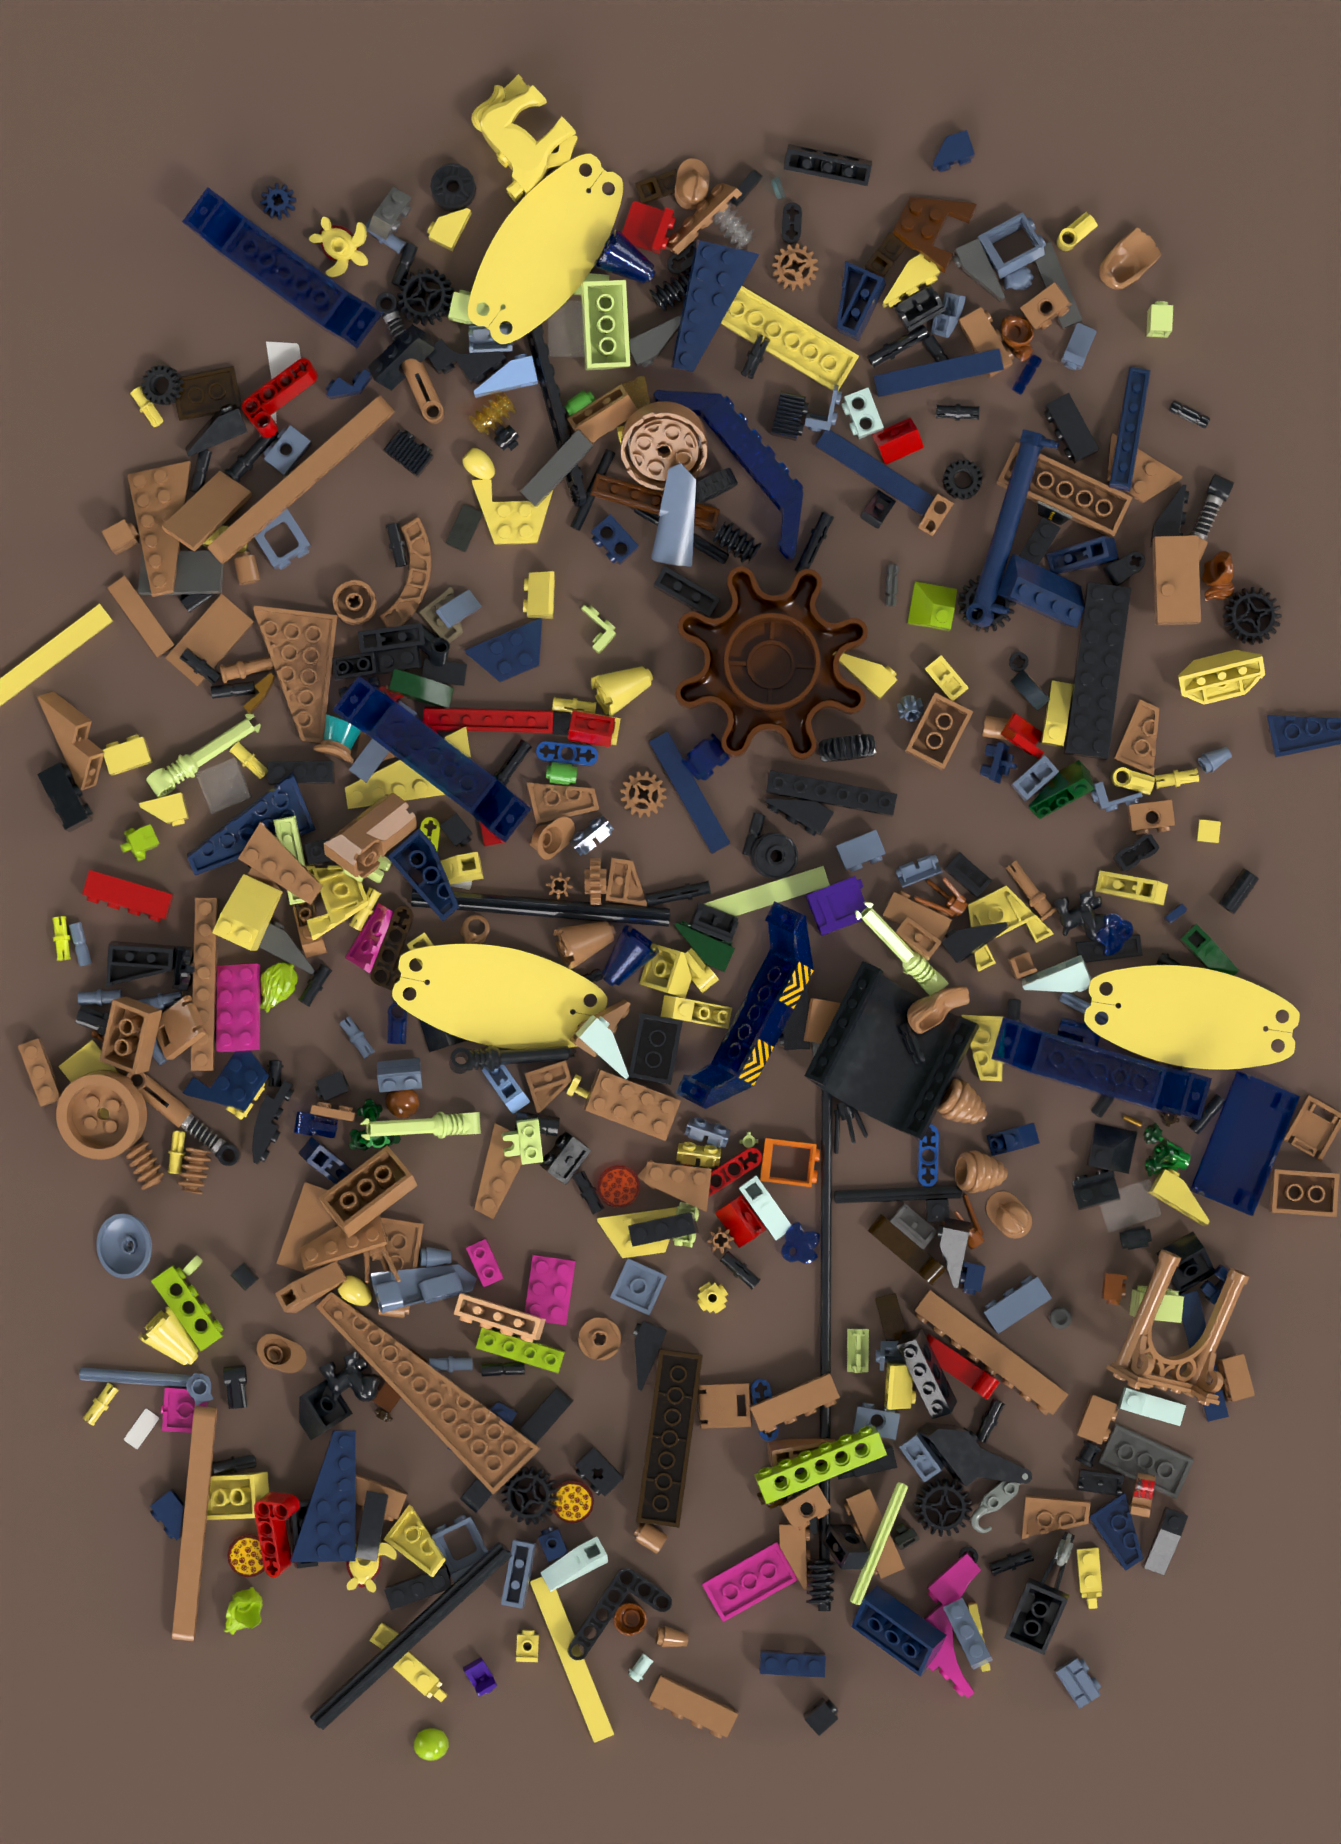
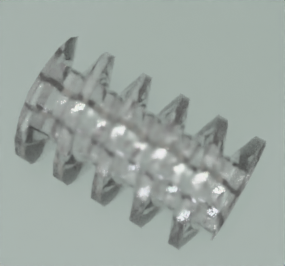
[712,202,755,250]

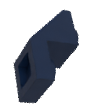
[326,369,372,400]

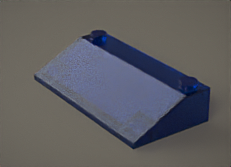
[1190,1071,1300,1216]

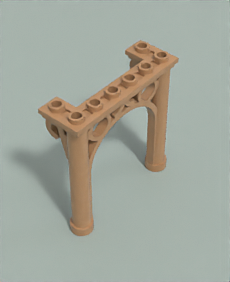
[1106,1249,1250,1406]

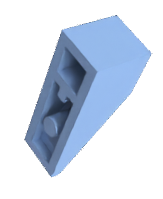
[474,354,538,398]
[482,1065,530,1114]

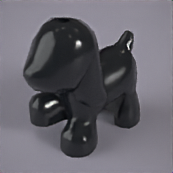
[1054,890,1113,941]
[319,1351,381,1402]

